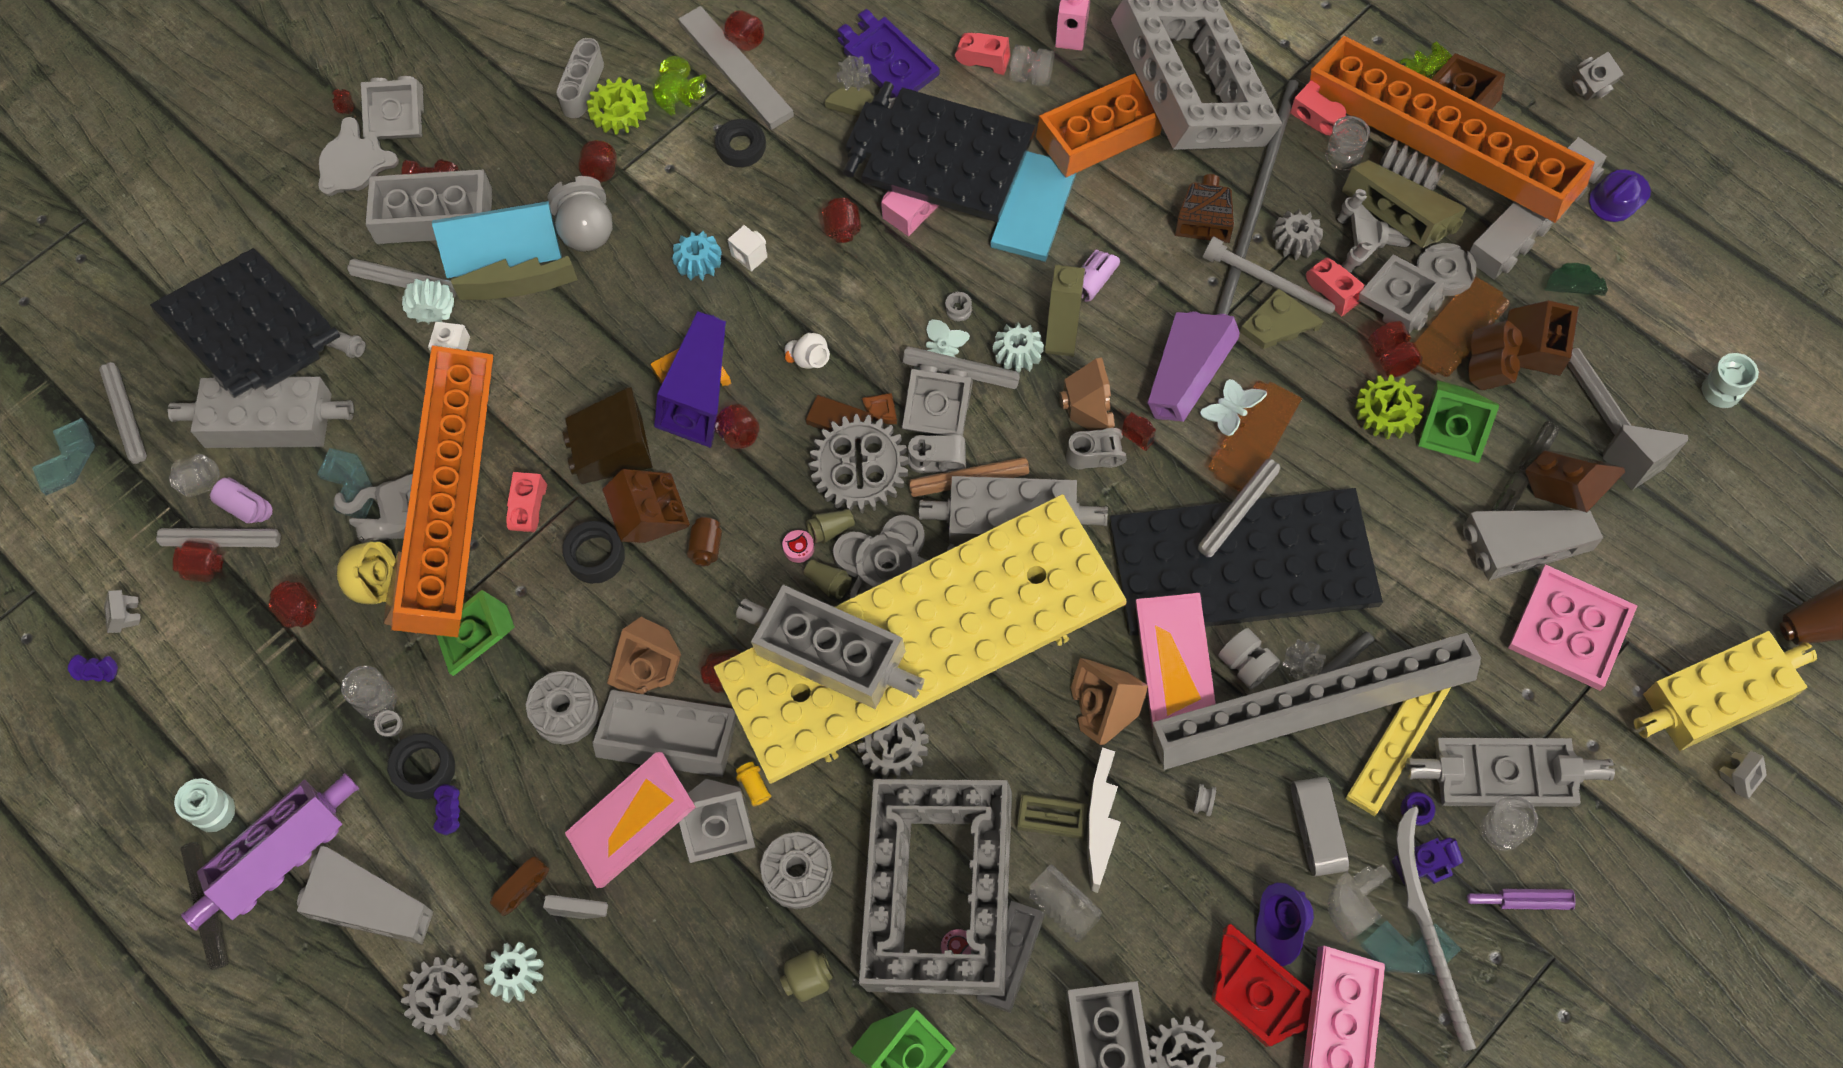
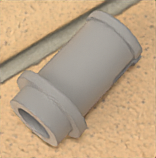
[326,331,366,358]

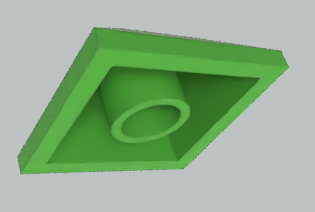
[1418,380,1499,463]
[436,590,515,676]
[850,1007,956,1068]

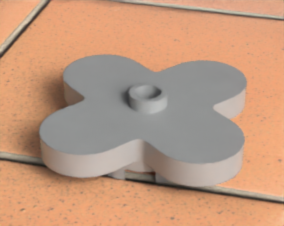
[833,515,928,599]

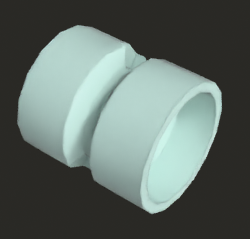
[1701,353,1759,408]
[174,778,235,832]

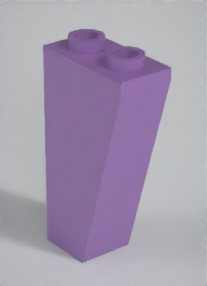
[1148,312,1240,422]

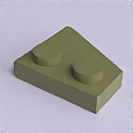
[1240,289,1324,349]

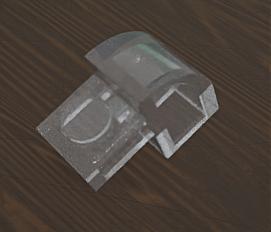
[1328,864,1391,943]

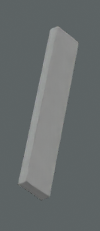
[678,6,794,130]

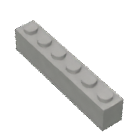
[1470,137,1607,280]

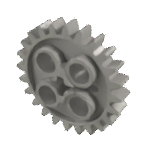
[809,414,909,513]

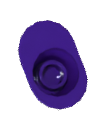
[1589,169,1651,222]
[1256,882,1314,967]

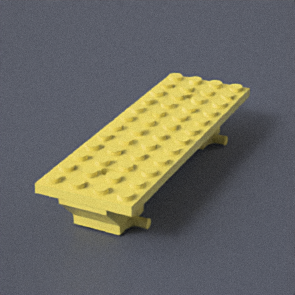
[714,494,1126,784]

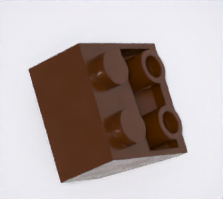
[1507,300,1579,376]
[602,469,690,543]

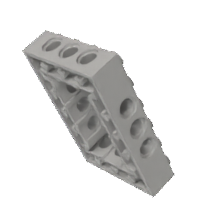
[1111,0,1282,150]
[859,779,1012,996]

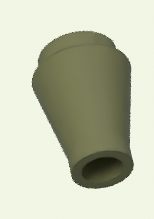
[806,509,855,544]
[804,559,852,599]

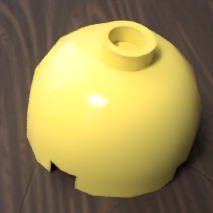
[337,541,396,605]

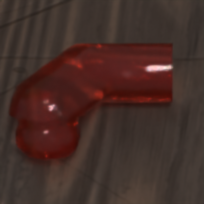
[332,89,354,114]

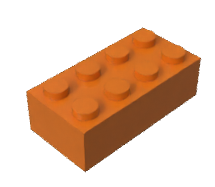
[1036,73,1162,177]

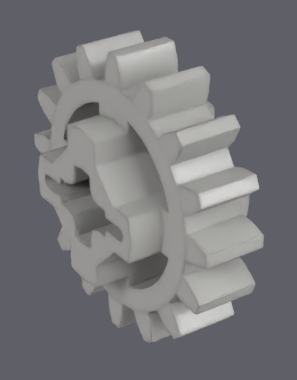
[857,713,929,779]
[401,957,480,1035]
[1149,1016,1225,1068]

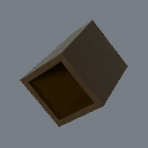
[562,387,653,484]

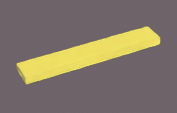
[1345,639,1451,817]

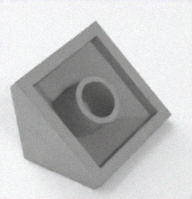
[679,779,755,863]

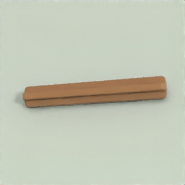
[909,457,1029,497]

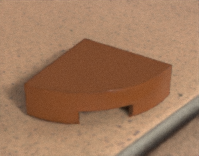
[862,393,897,424]

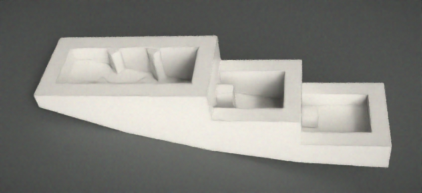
[1087,747,1121,893]

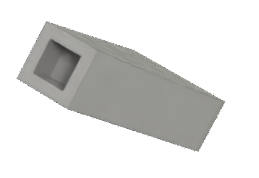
[1463,510,1603,581]
[297,846,433,945]

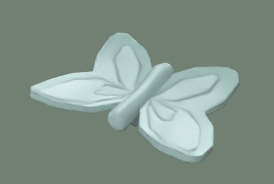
[914,319,970,370]
[1200,379,1267,436]

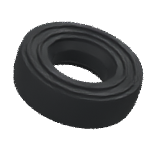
[715,119,766,167]

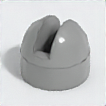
[374,710,403,737]

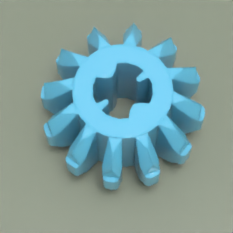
[672,231,722,281]

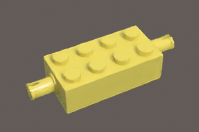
[1634,631,1817,751]

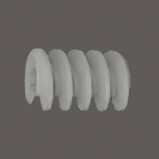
[1379,140,1445,191]

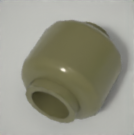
[780,950,834,1002]

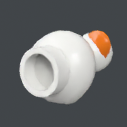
[784,332,830,369]

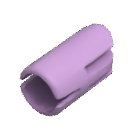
[1081,249,1120,302]
[210,477,273,523]

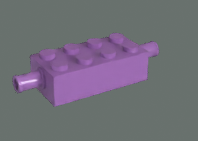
[181,773,360,930]

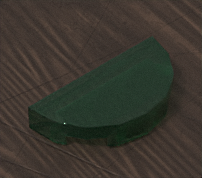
[1545,263,1608,296]

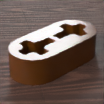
[490,856,549,916]

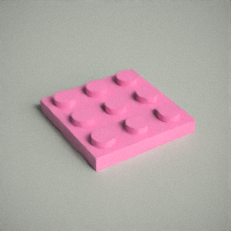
[1508,564,1637,691]

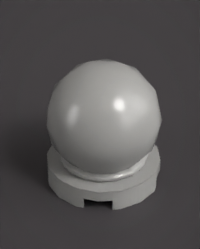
[547,176,613,252]

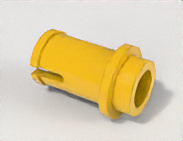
[736,762,772,806]

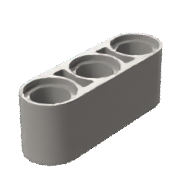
[556,38,604,119]
[1291,776,1349,877]

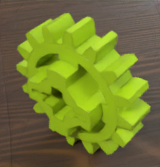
[587,77,649,135]
[1355,375,1424,440]

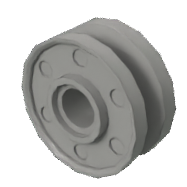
[526,671,600,745]
[760,832,833,909]

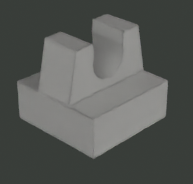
[104,590,140,633]
[1719,751,1767,799]

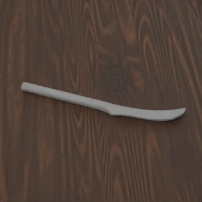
[1396,806,1476,1052]

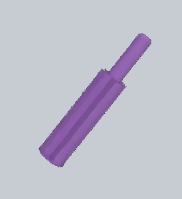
[1466,889,1575,910]

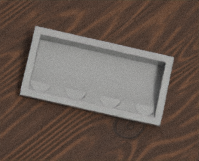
[593,690,737,778]

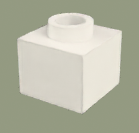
[728,225,767,272]
[428,322,470,352]

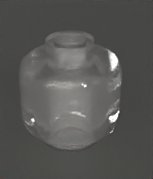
[169,453,220,497]

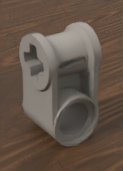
[1066,428,1127,469]
[908,434,966,473]

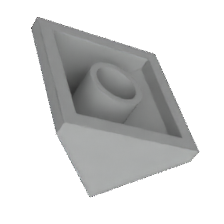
[1602,424,1688,490]

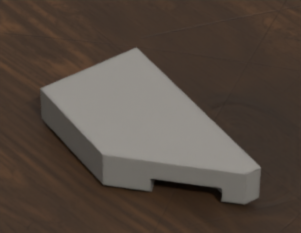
[543,895,608,919]

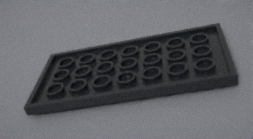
[1109,488,1383,636]

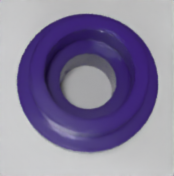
[1400,792,1435,826]

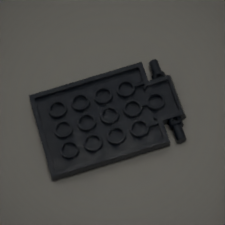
[843,81,1036,222]
[150,248,340,398]

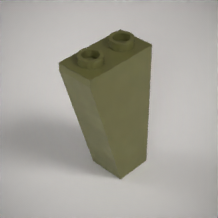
[1342,160,1466,248]

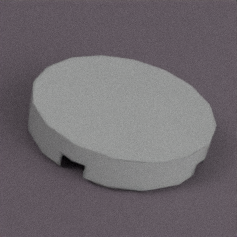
[1416,243,1477,296]

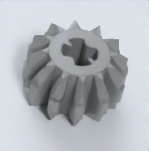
[1272,209,1323,260]

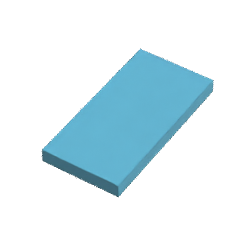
[991,151,1077,262]
[432,201,562,278]

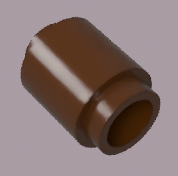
[687,517,722,566]

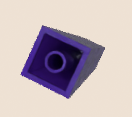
[654,311,726,448]

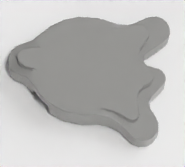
[318,117,399,196]

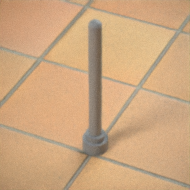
[1202,236,1335,314]

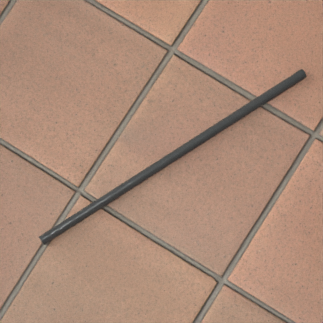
[1216,80,1299,315]

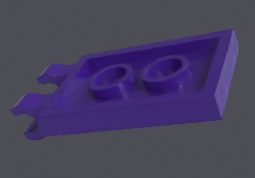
[837,9,940,98]

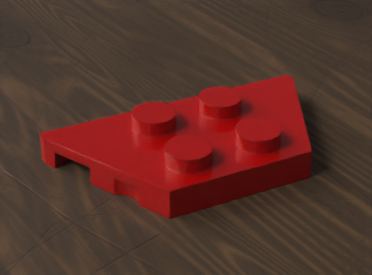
[1211,924,1312,1047]

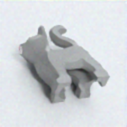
[333,474,413,543]

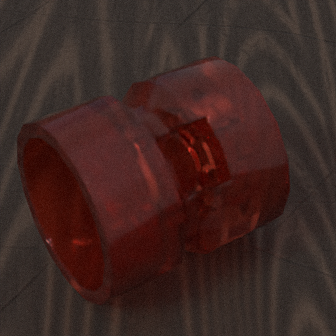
[1368,321,1423,378]

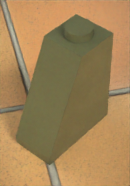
[1045,265,1085,357]

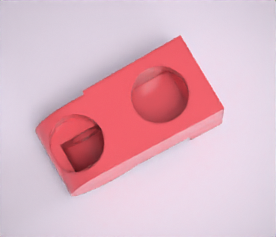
[955,33,1011,75]
[1290,80,1346,136]
[1306,258,1364,317]
[507,472,547,532]

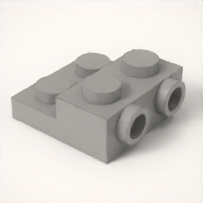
[361,76,424,140]
[1359,254,1445,335]
[902,365,973,436]

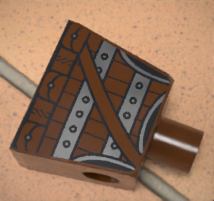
[1175,174,1234,243]

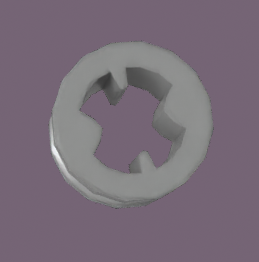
[945,292,972,321]
[1193,784,1216,817]

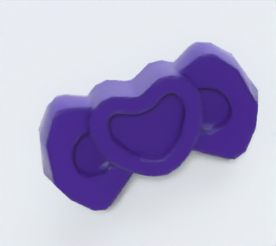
[68,654,118,682]
[433,784,460,835]

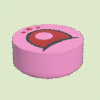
[782,530,814,563]
[941,929,971,954]

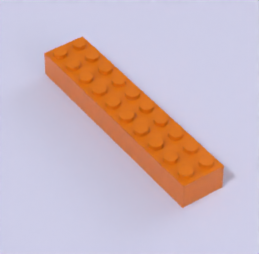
[1310,36,1595,223]
[391,345,493,637]

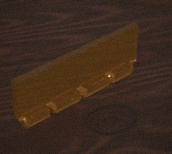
[1405,276,1510,377]
[1208,381,1302,492]

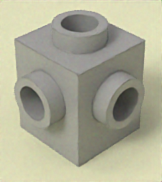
[1572,52,1624,101]

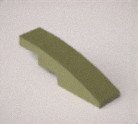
[450,256,578,300]

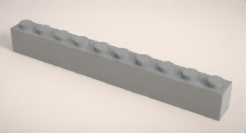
[1153,633,1481,770]

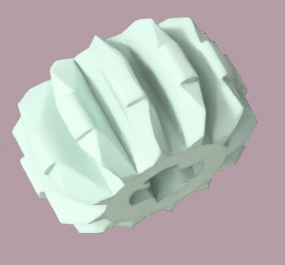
[402,278,454,325]
[993,322,1044,373]
[484,942,544,1003]

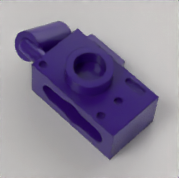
[1392,838,1463,885]

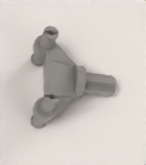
[1337,189,1410,273]

